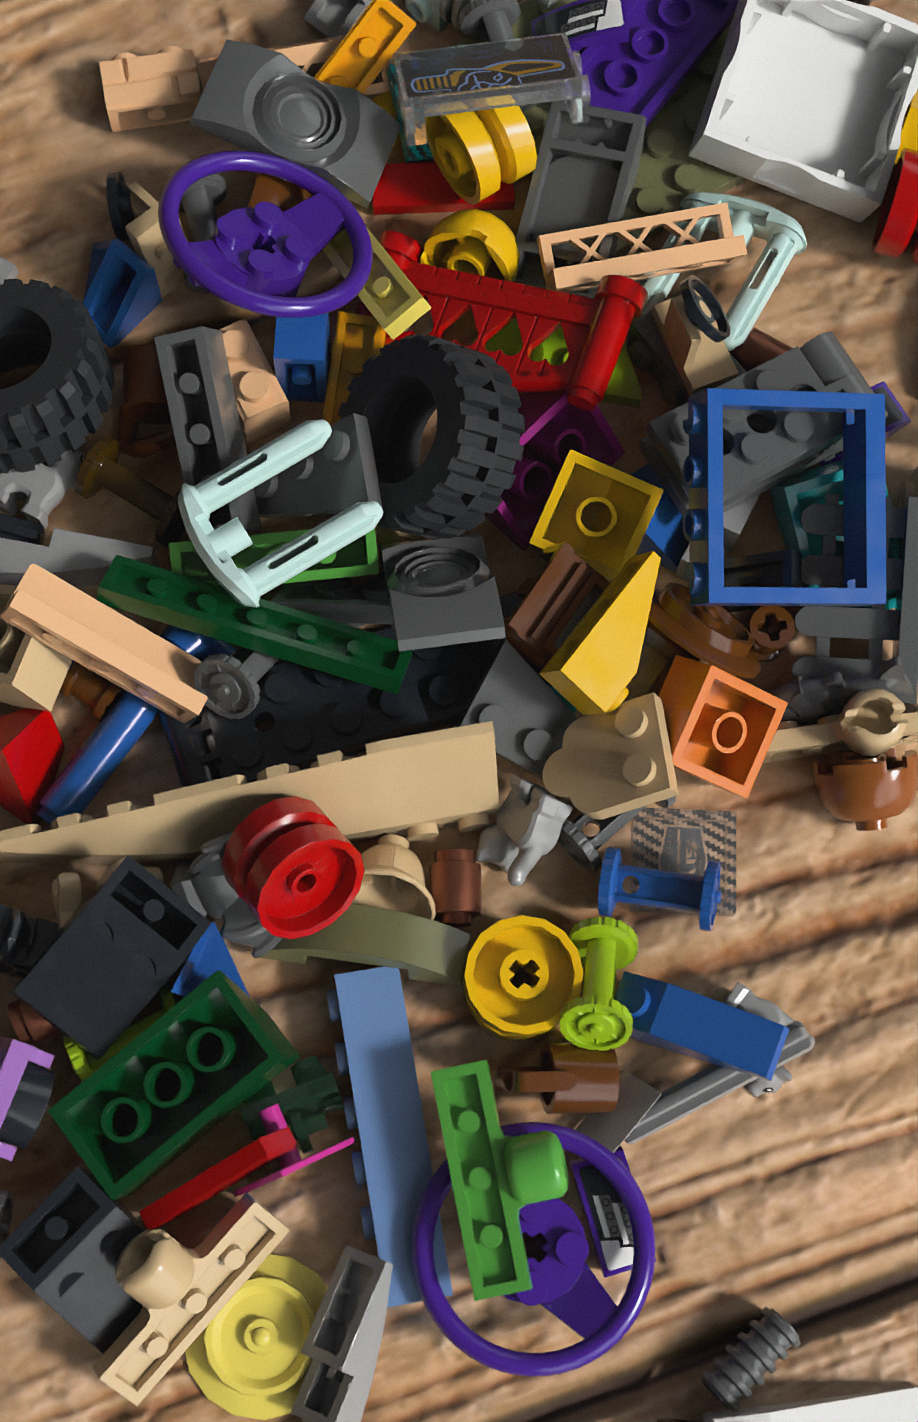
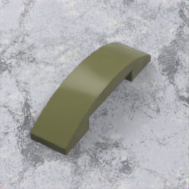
[259,904,471,986]

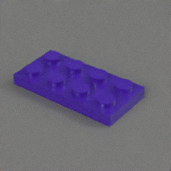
[556,0,739,129]

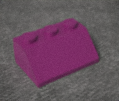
[484,390,625,550]

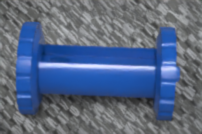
[598,847,722,932]

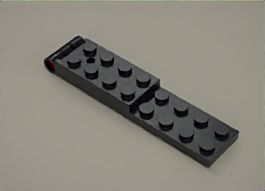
[157,591,595,788]

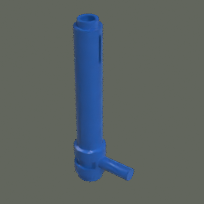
[36,625,237,826]

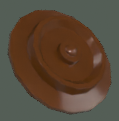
[648,582,762,679]

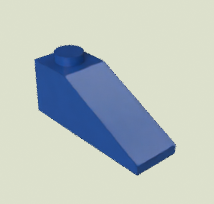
[614,971,789,1081]

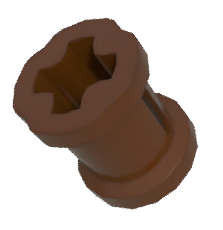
[747,606,795,663]
[59,662,124,723]

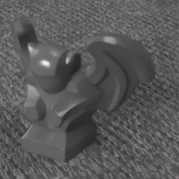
[171,832,282,958]

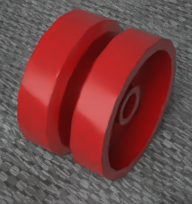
[872,148,918,265]
[222,796,365,939]

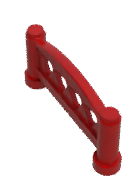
[355,230,648,411]

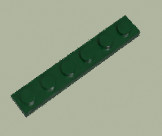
[97,555,413,695]

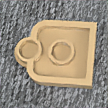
[542,692,679,820]

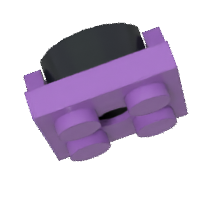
[0,1036,55,1161]

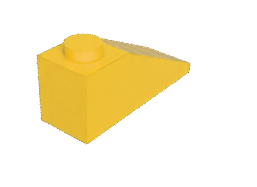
[539,551,661,715]

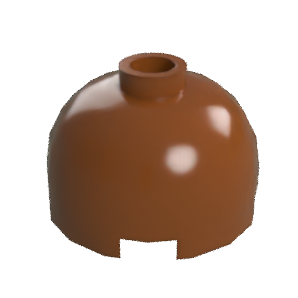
[813,748,918,831]

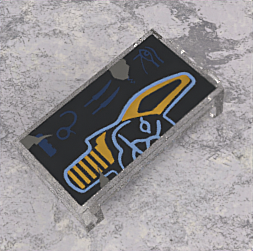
[393,33,590,146]

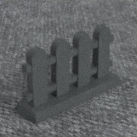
[791,494,918,704]

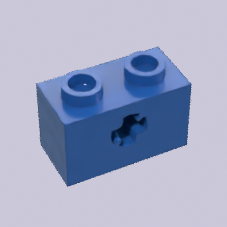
[273,313,331,403]

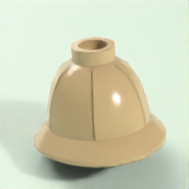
[351,834,436,920]

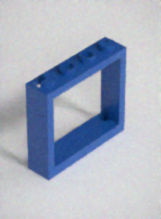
[682,388,886,606]

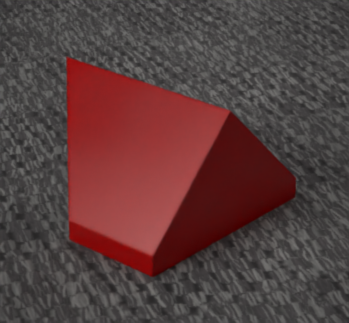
[0,708,65,825]

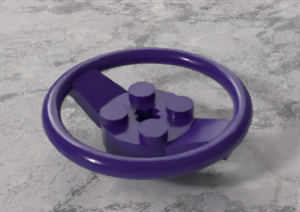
[158,150,373,318]
[411,1122,656,1377]

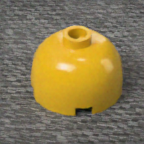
[420,209,520,282]

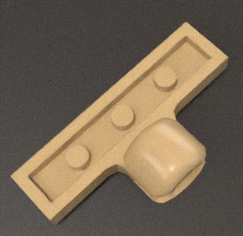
[763,688,918,763]
[92,1192,290,1406]

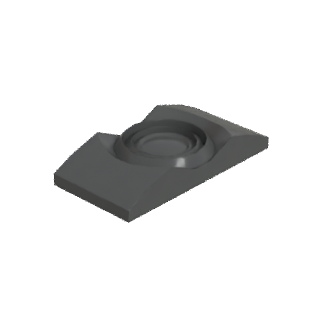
[190,39,401,208]
[514,99,647,298]
[379,532,506,651]

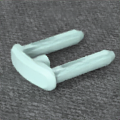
[633,192,807,351]
[178,419,383,608]

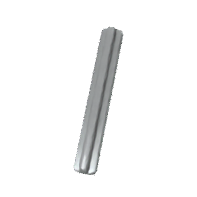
[624,1021,813,1144]

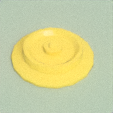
[185,1254,328,1420]

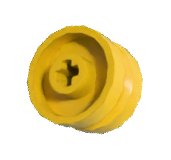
[422,86,537,205]
[462,915,584,1042]

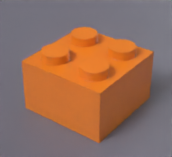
[658,655,788,799]

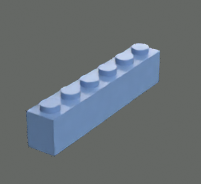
[326,966,453,1307]

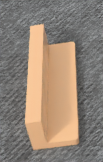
[0,564,208,723]

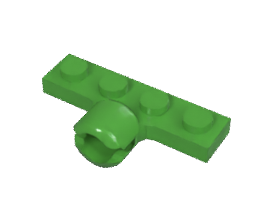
[430,1060,569,1301]

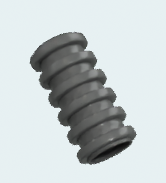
[700,1307,801,1412]

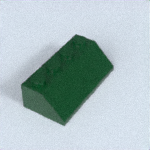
[48,970,300,1200]

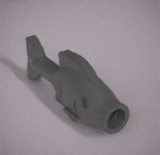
[768,657,914,724]

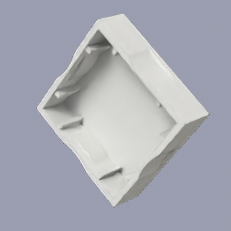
[688,0,918,223]

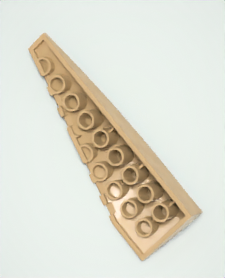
[0,721,499,865]

